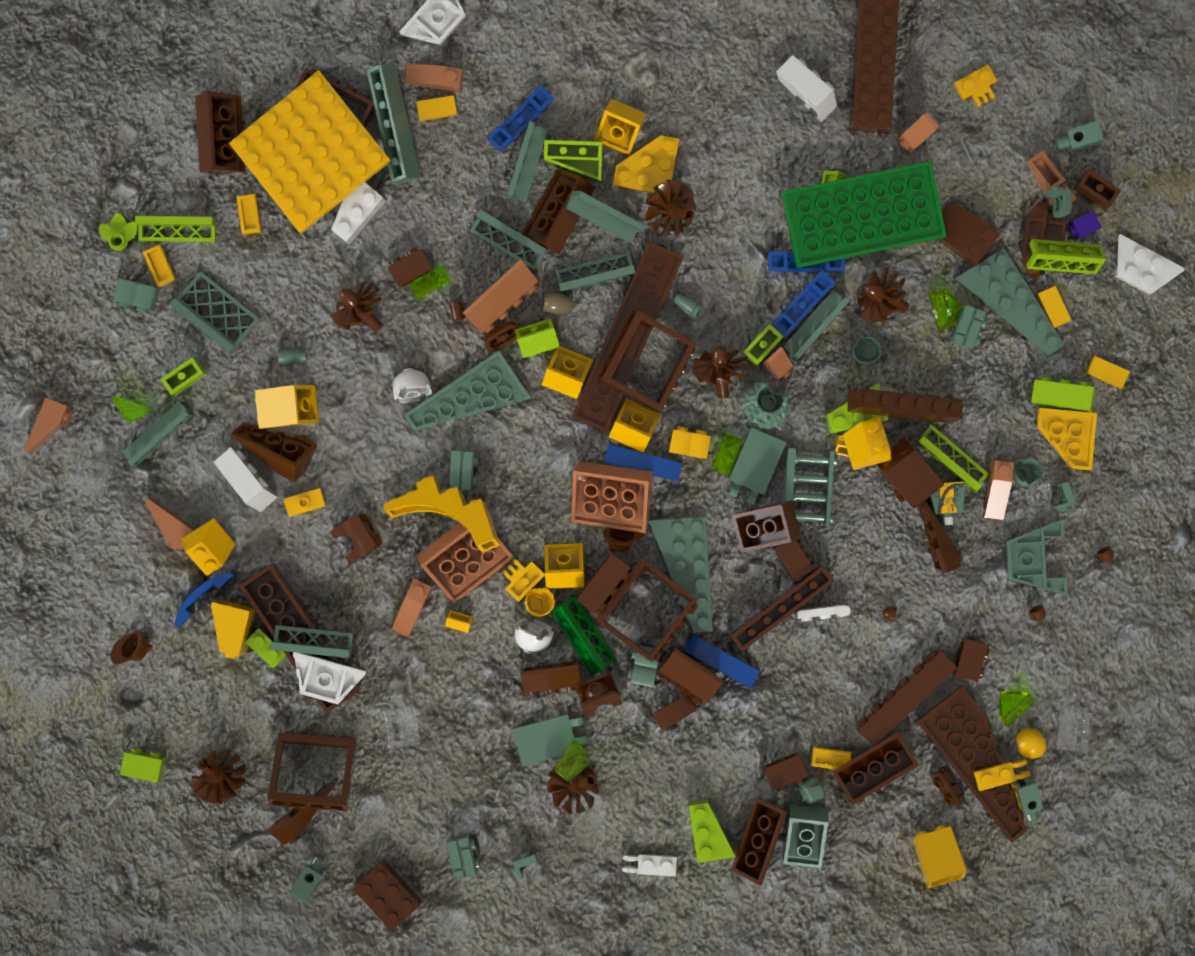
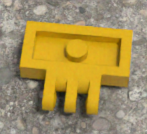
[953,64,997,107]
[502,559,545,602]

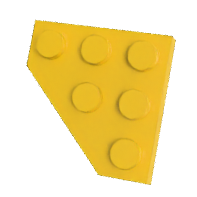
[612,135,679,193]
[1036,408,1097,470]

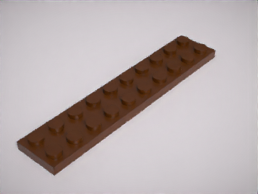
[571,242,684,432]

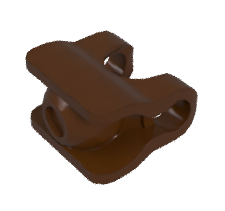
[330,513,382,564]
[575,673,623,717]

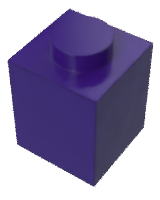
[1068,211,1102,240]

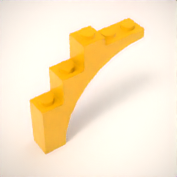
[383,475,500,553]

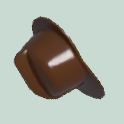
[603,528,647,552]
[111,630,152,665]

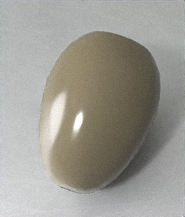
[542,292,574,315]

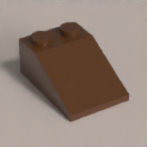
[938,201,1001,267]
[875,438,944,509]

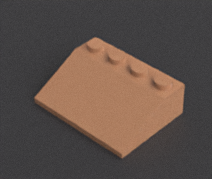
[463,259,538,335]
[571,461,654,533]
[416,522,514,604]

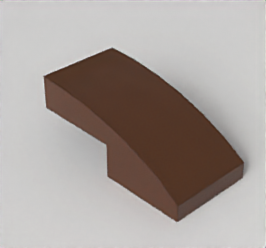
[652,694,697,731]

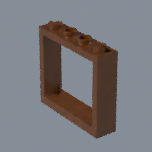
[294,68,375,129]
[597,310,696,411]
[595,558,698,663]
[268,731,357,812]

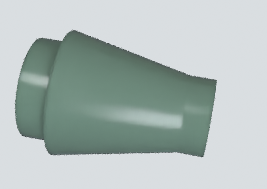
[673,293,703,318]
[278,347,306,366]

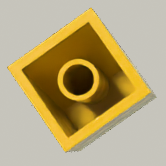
[255,385,319,429]
[211,600,256,659]
[913,825,967,889]

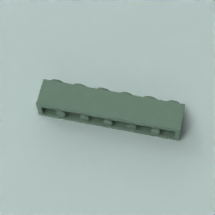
[367,64,421,183]

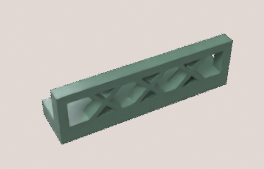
[507,121,548,204]
[565,191,645,243]
[470,210,547,271]
[555,252,635,293]
[782,289,850,360]
[123,401,194,466]
[271,625,353,658]

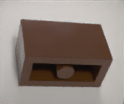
[1073,169,1121,210]
[388,248,434,289]
[773,539,814,581]
[952,637,989,682]
[762,752,808,792]

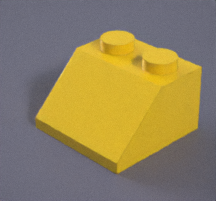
[594,99,646,155]
[541,346,593,399]
[609,398,661,453]
[843,417,891,470]
[182,518,236,576]
[545,543,585,589]

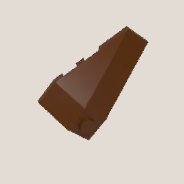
[231,423,317,482]
[918,500,963,574]
[267,778,338,845]

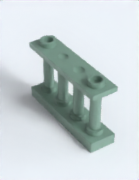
[783,448,837,528]

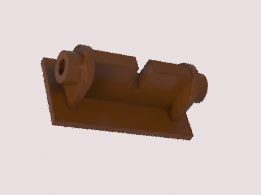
[930,766,965,806]

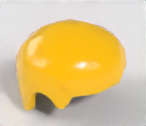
[524,588,555,617]
[1016,727,1046,759]

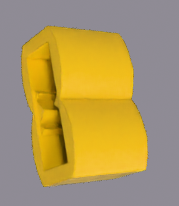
[668,426,711,459]

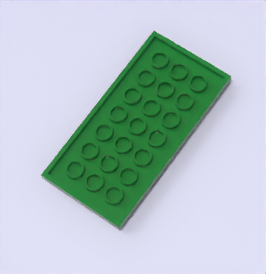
[781,161,947,269]

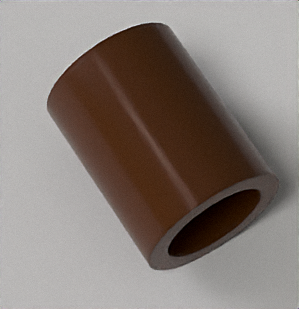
[449,301,466,321]

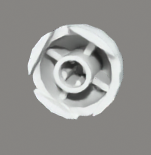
[393,368,432,403]
[515,618,554,654]

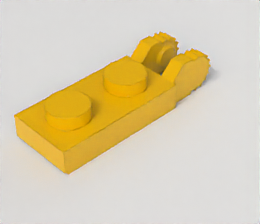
[973,759,1031,791]

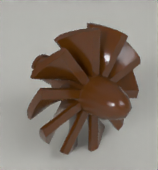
[645,179,696,236]
[858,267,909,323]
[332,282,383,332]
[693,346,749,399]
[192,749,246,805]
[547,757,599,814]

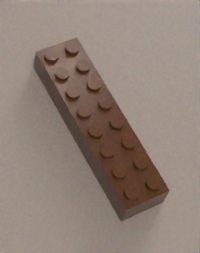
[850,0,899,133]
[239,563,361,713]

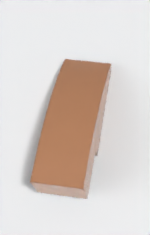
[1027,151,1076,206]

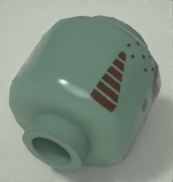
[796,776,826,805]

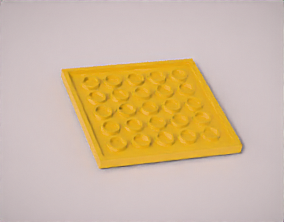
[229,70,391,234]

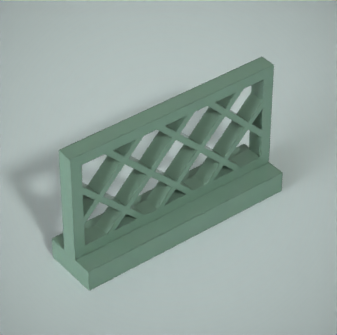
[170,271,260,356]

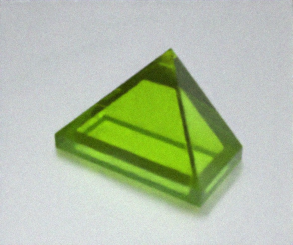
[409,266,452,301]
[929,288,962,330]
[112,395,154,424]
[711,433,743,475]
[999,691,1035,727]
[554,740,589,782]

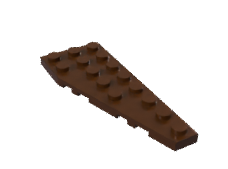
[916,686,1027,842]

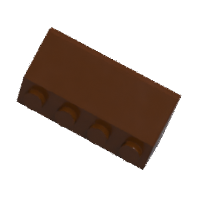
[195,92,245,174]
[522,168,596,254]
[832,732,918,805]
[731,797,787,886]

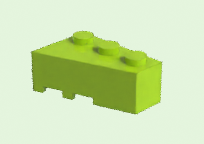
[544,140,603,181]
[1031,377,1096,413]
[825,383,888,434]
[688,799,736,863]

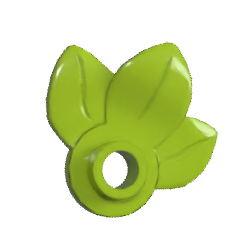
[99,213,138,251]

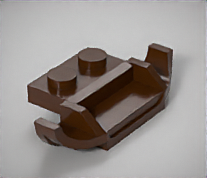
[1022,202,1067,278]

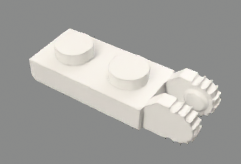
[795,604,851,621]
[622,853,677,876]

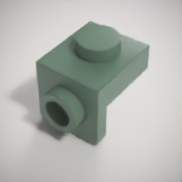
[1045,186,1072,218]
[1053,481,1076,512]
[511,850,538,880]

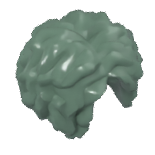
[742,381,791,429]

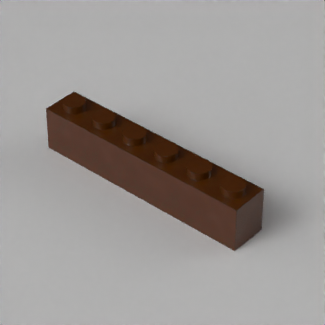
[848,388,963,423]
[729,565,834,652]
[855,649,957,746]

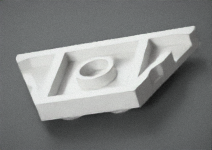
[399,0,466,45]
[1115,234,1185,295]
[293,652,367,704]

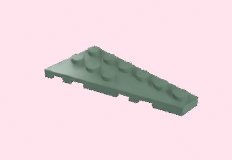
[954,248,1065,356]
[404,351,531,431]
[648,517,713,633]

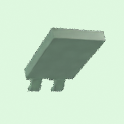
[728,427,787,505]
[513,713,590,766]

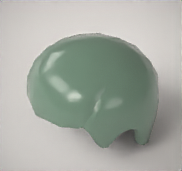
[852,337,882,366]
[1013,457,1043,487]

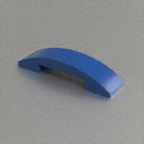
[487,85,554,152]
[768,252,845,273]
[771,270,836,339]
[604,444,683,482]
[174,572,237,628]
[684,634,760,688]

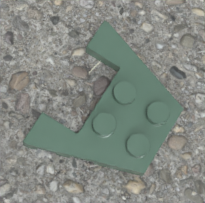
[1005,520,1068,595]

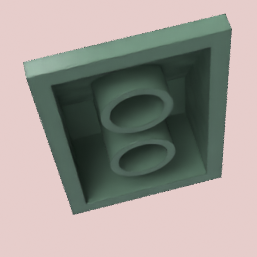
[783,804,829,868]

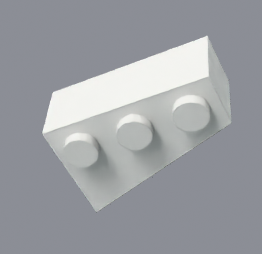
[776,55,837,122]
[331,183,386,245]
[214,447,278,512]

